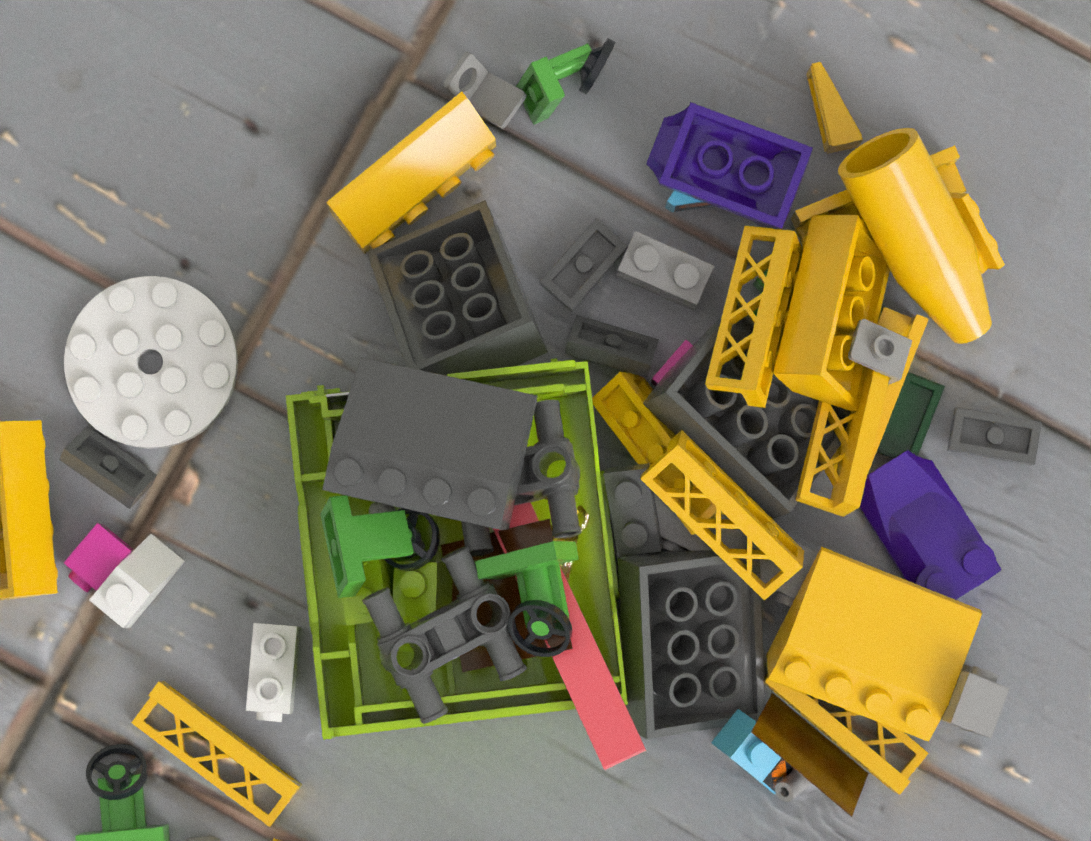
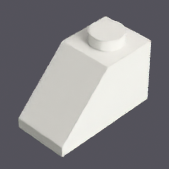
[89,534,185,628]

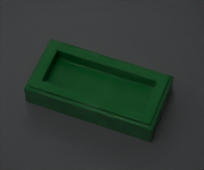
[876,372,945,459]

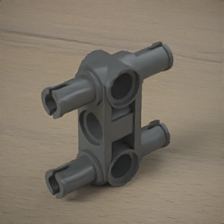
[461,400,582,557]
[362,546,527,724]

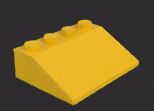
[766,546,982,742]

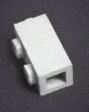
[246,623,300,722]

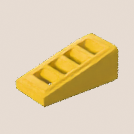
[806,62,863,154]

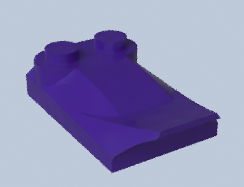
[646,102,813,229]
[859,450,1002,600]

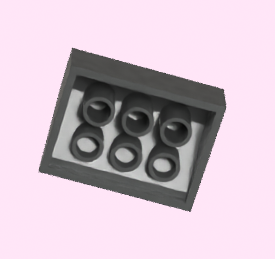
[367,200,548,376]
[643,302,851,519]
[322,357,538,530]
[618,549,765,739]

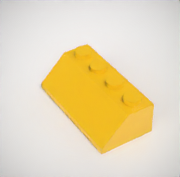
[326,91,496,254]
[773,215,890,411]
[0,420,58,600]

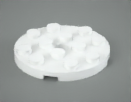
[64,276,238,449]

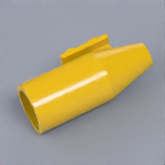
[838,128,1005,344]

